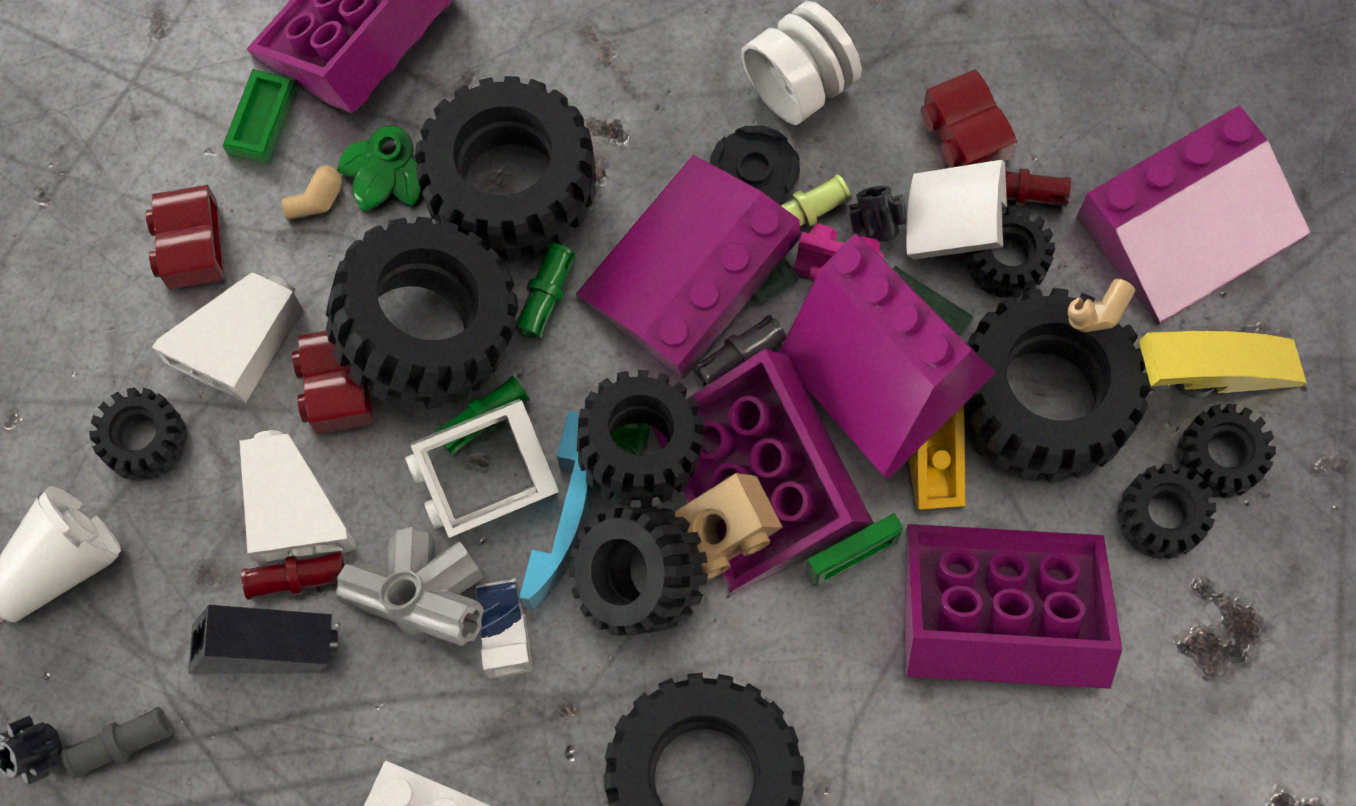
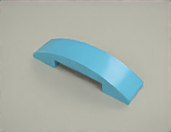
[519,411,591,610]

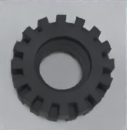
[965,206,1055,298]
[89,387,187,481]
[1177,404,1276,499]
[1118,464,1216,559]

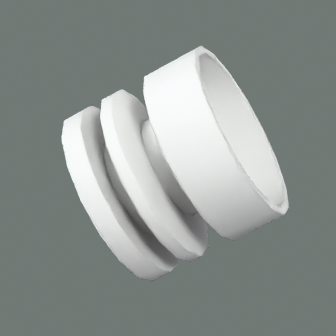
[741,1,862,125]

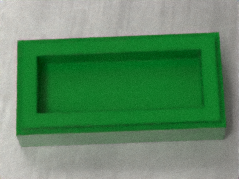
[222,69,298,163]
[805,513,903,586]

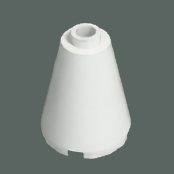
[0,486,121,623]

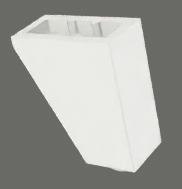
[152,272,303,403]
[239,430,356,565]

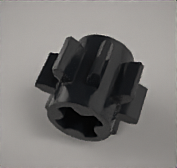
[849,186,907,242]
[0,716,62,785]

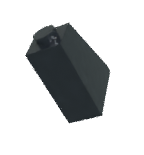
[188,605,338,674]

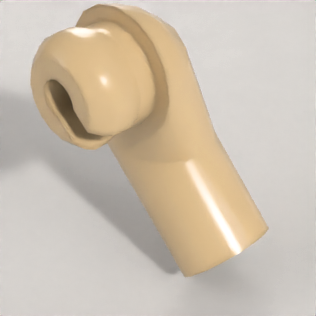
[282,165,342,220]
[1067,279,1135,333]

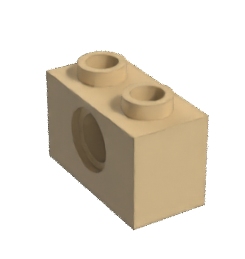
[675,473,783,579]

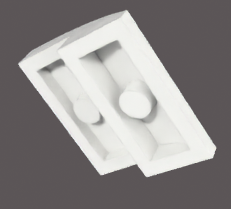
[906,160,1007,260]

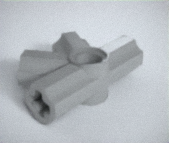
[335,527,484,646]

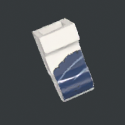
[476,578,533,679]

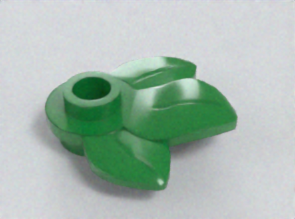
[337,125,422,212]

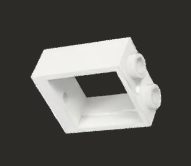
[405,399,559,538]

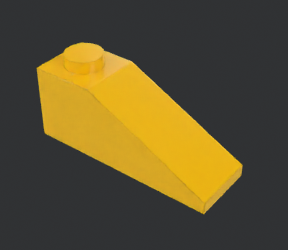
[908,405,966,509]

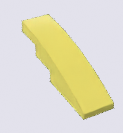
[1138,331,1307,393]

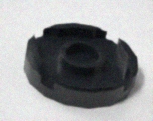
[710,126,800,205]

